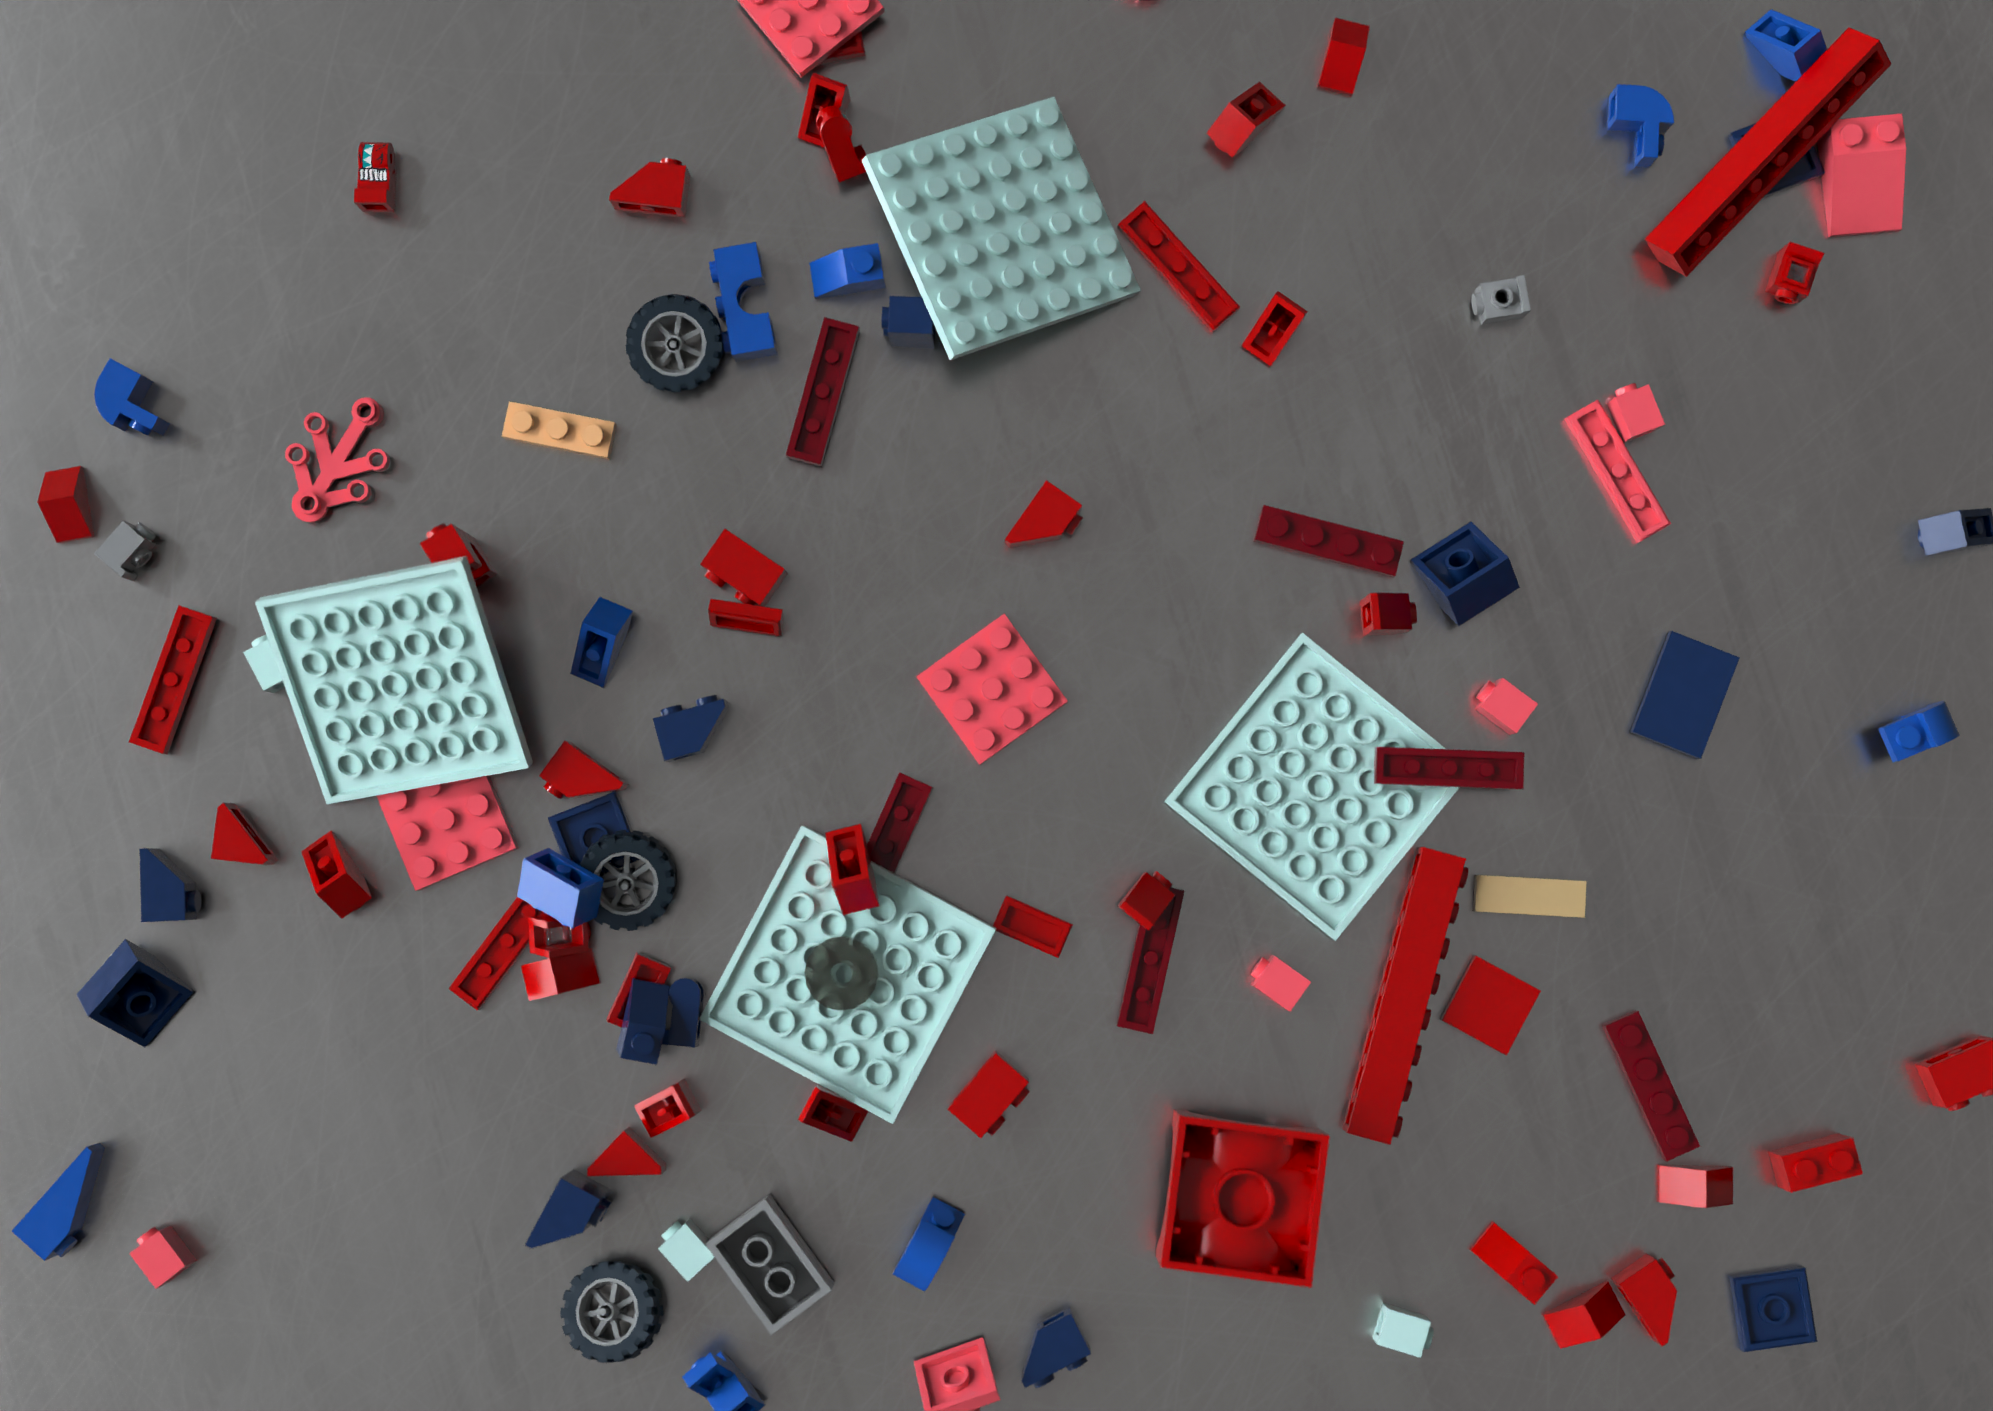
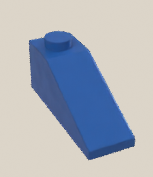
[12,1143,105,1261]

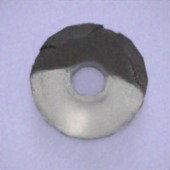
[804,936,879,1011]

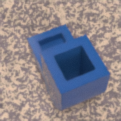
[1608,84,1674,168]
[94,358,170,436]
[1878,701,1960,762]
[893,1197,965,1292]
[682,1351,765,1411]

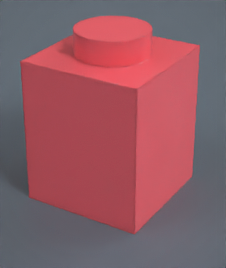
[1607,383,1665,443]
[1475,678,1538,735]
[1250,955,1311,1012]
[129,1226,197,1289]

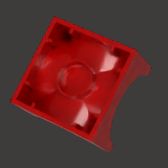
[1155,1109,1330,1288]

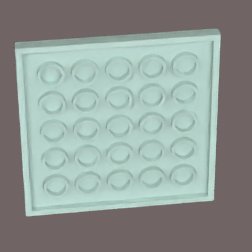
[862,97,1141,360]
[255,556,533,804]
[1164,633,1460,941]
[699,825,997,1124]

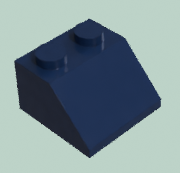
[1411,521,1520,626]
[76,939,193,1048]
[525,1169,612,1248]

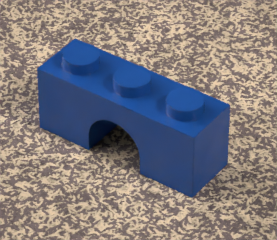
[709,242,778,362]

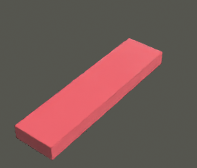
[1564,400,1671,543]

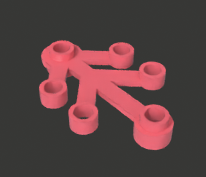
[285,397,390,523]

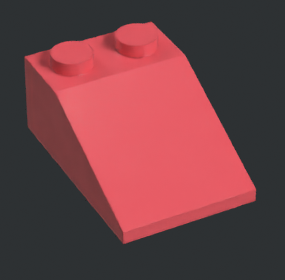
[1817,113,1906,238]

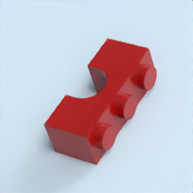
[419,524,497,588]

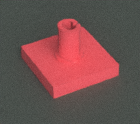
[913,1337,1001,1411]

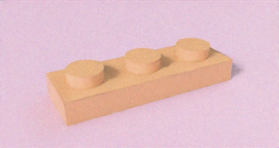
[502,401,617,459]

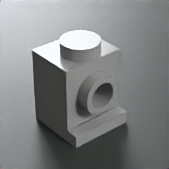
[1472,275,1531,325]
[94,521,156,581]

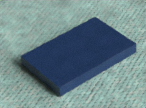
[1630,631,1740,759]

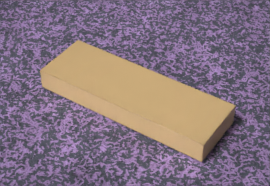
[1473,875,1587,918]

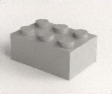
[705,1194,835,1335]

